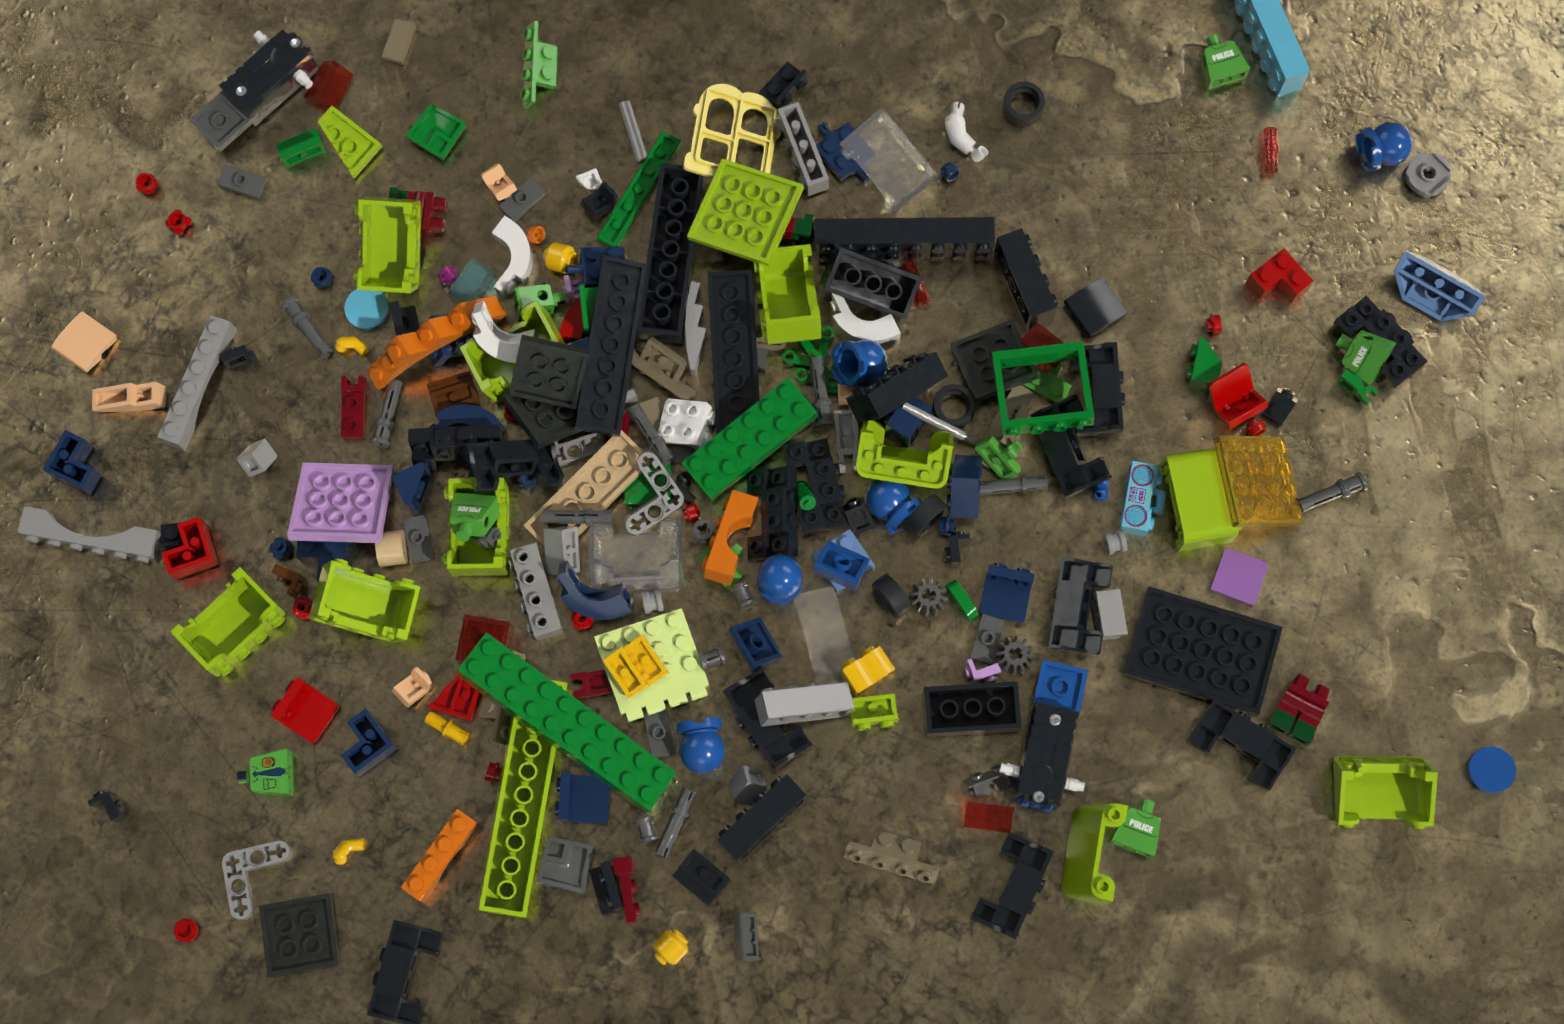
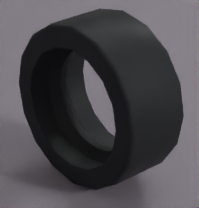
[1003,81,1045,126]
[932,384,976,429]
[905,494,948,536]
[872,573,912,619]

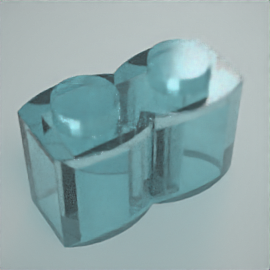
[447,258,497,304]

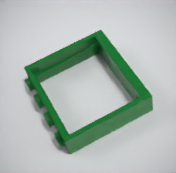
[992,341,1094,437]

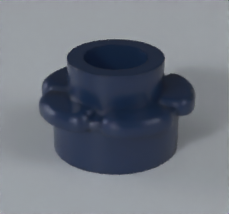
[940,162,961,182]
[311,267,332,288]
[517,475,537,490]
[939,515,956,537]
[269,537,292,559]

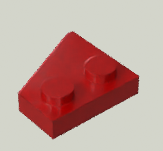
[427,675,480,721]

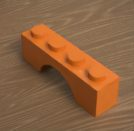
[702,490,759,586]
[401,809,480,903]

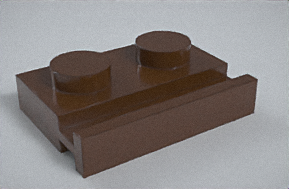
[426,371,480,414]

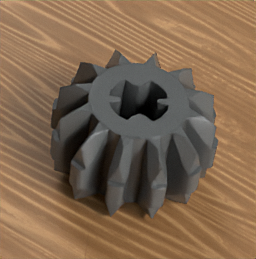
[909,578,948,617]
[995,636,1035,676]

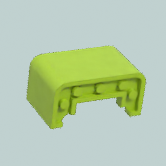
[354,197,421,293]
[754,244,821,345]
[460,300,565,402]
[856,420,954,489]
[1159,447,1242,552]
[443,478,509,576]
[309,558,421,643]
[170,567,285,677]

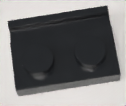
[672,849,730,906]

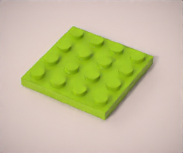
[687,159,804,267]

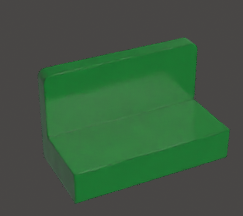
[276,128,326,168]
[579,284,597,334]

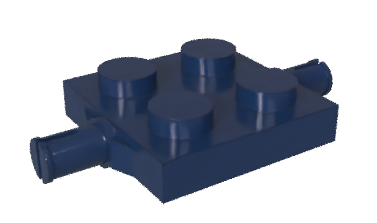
[816,122,875,183]
[566,247,627,288]

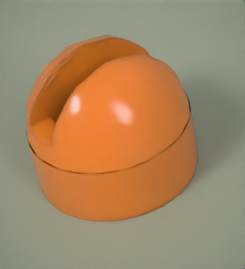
[526,226,545,244]

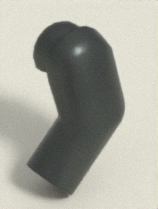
[675,471,697,504]

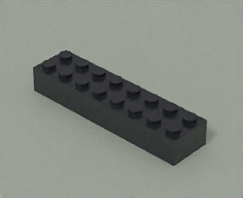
[637,163,706,344]
[815,217,995,262]

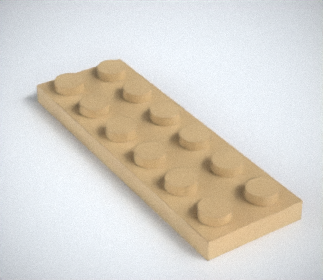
[523,430,652,546]

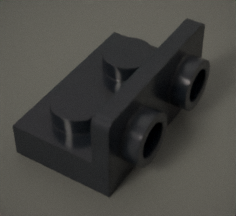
[759,61,808,110]
[389,301,420,336]
[589,861,624,915]

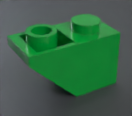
[1186,337,1222,390]

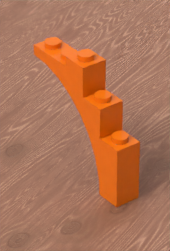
[366,296,507,389]

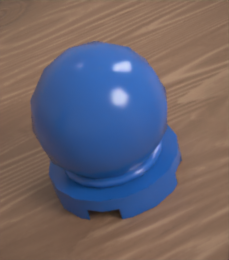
[1355,122,1413,172]
[830,339,888,386]
[866,479,923,535]
[756,554,803,605]
[676,717,725,774]

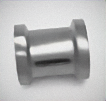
[693,519,715,544]
[729,581,757,611]
[698,645,726,672]
[633,816,659,845]

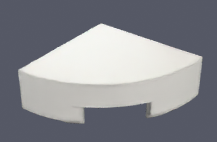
[576,168,602,191]

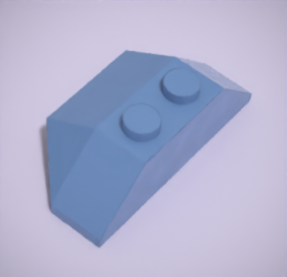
[1394,251,1486,322]

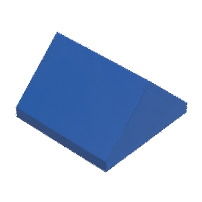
[814,541,870,592]

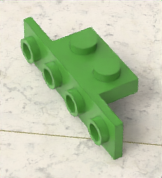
[521,20,557,110]

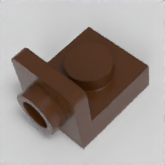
[272,564,306,599]

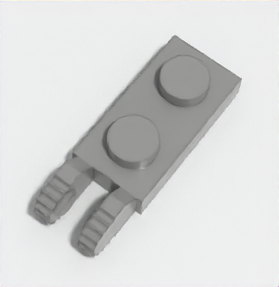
[834,409,859,473]

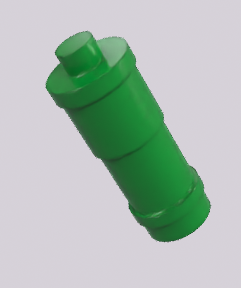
[797,480,816,510]

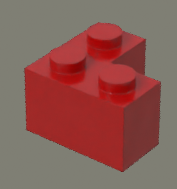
[1245,248,1314,303]
[162,517,219,580]

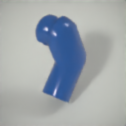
[1093,480,1109,501]

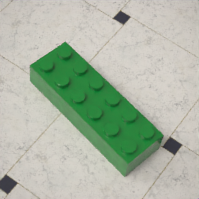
[682,377,818,502]

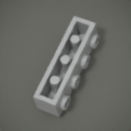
[775,102,829,196]
[508,543,563,641]
[754,681,854,727]

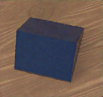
[392,462,433,516]
[728,617,783,673]

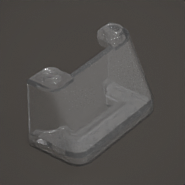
[839,109,940,212]
[589,519,684,594]

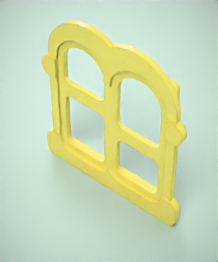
[683,84,780,179]

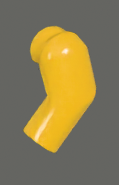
[335,336,370,356]
[332,838,365,865]

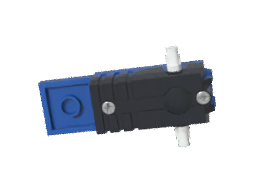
[999,660,1088,813]

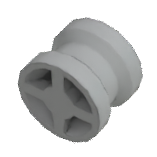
[1103,529,1127,555]
[642,589,664,614]

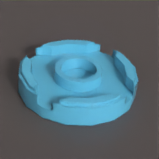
[344,289,390,331]

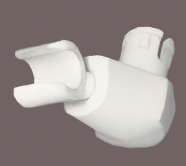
[945,102,988,162]

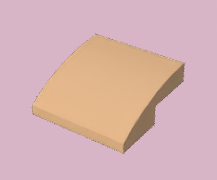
[51,311,117,373]

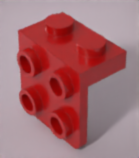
[1208,363,1268,429]
[270,677,339,743]

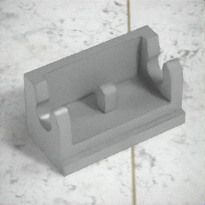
[543,526,580,575]
[1090,589,1128,640]

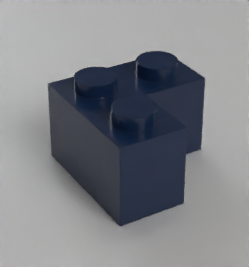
[884,397,932,448]
[42,430,102,495]
[947,455,983,519]
[295,541,349,582]
[341,708,397,777]

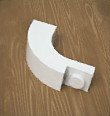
[492,216,533,298]
[829,293,901,347]
[471,301,539,363]

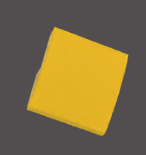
[602,634,670,699]

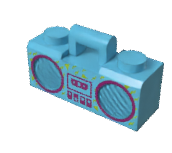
[1119,461,1166,536]

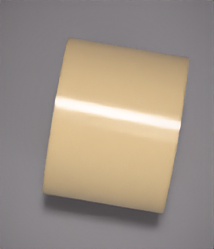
[375,530,408,567]

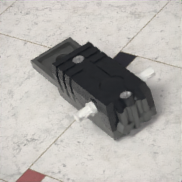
[189,29,319,152]

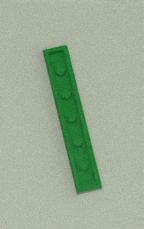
[596,130,682,247]

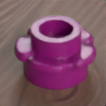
[437,265,458,285]

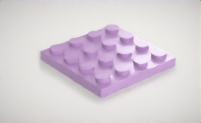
[287,463,394,543]

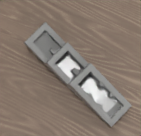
[685,281,707,377]

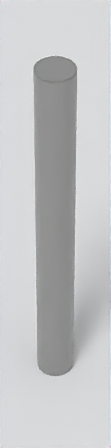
[900,402,980,447]

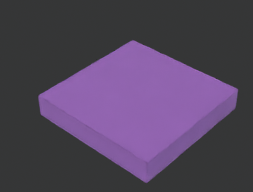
[1209,547,1269,607]

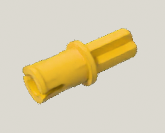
[424,711,470,746]

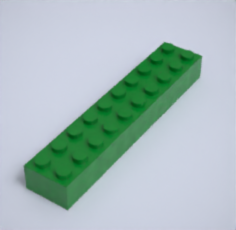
[455,632,676,813]

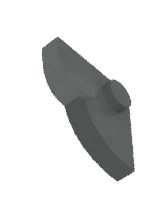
[536,836,594,895]

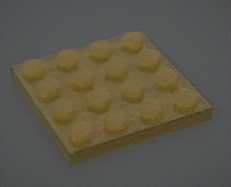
[1213,436,1304,527]

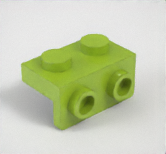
[850,693,899,731]

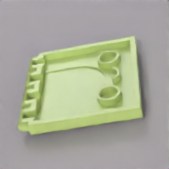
[594,608,709,722]

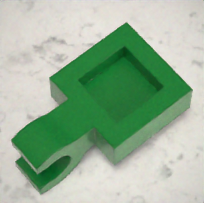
[1336,369,1378,405]

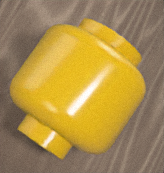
[543,242,578,274]
[653,929,688,965]

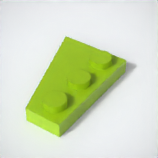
[318,106,383,179]

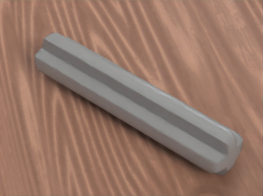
[619,100,647,162]

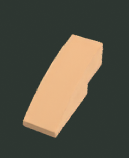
[92,382,166,412]

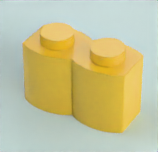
[839,646,895,696]

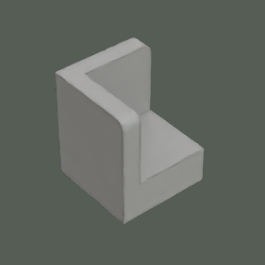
[236,439,277,477]
[728,765,767,806]

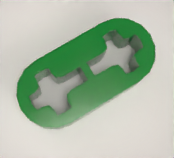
[945,579,979,621]

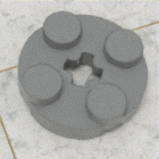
[1404,153,1451,198]

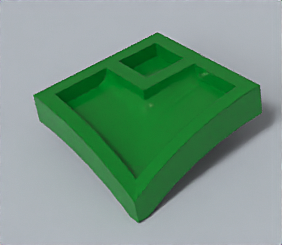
[406,104,467,161]
[625,458,673,505]

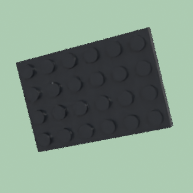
[1123,586,1283,716]

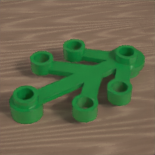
[783,327,838,394]

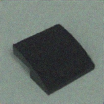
[1064,278,1128,337]

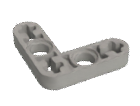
[554,433,604,468]
[625,450,684,535]
[222,841,292,920]

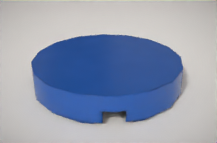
[1467,746,1516,794]

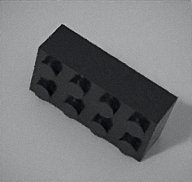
[993,228,1058,331]
[819,243,922,319]
[845,351,948,422]
[923,681,1022,737]
[718,774,807,865]

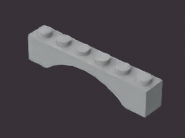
[158,315,237,452]
[17,506,161,563]

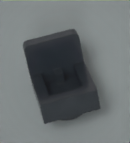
[580,182,618,220]
[219,345,258,372]
[1262,388,1298,425]
[944,531,971,568]
[87,790,126,823]

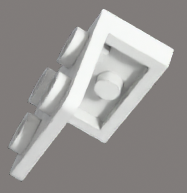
[658,399,716,451]

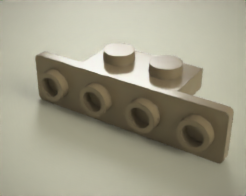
[632,337,697,400]
[971,385,1034,468]
[478,650,526,745]
[844,829,939,884]

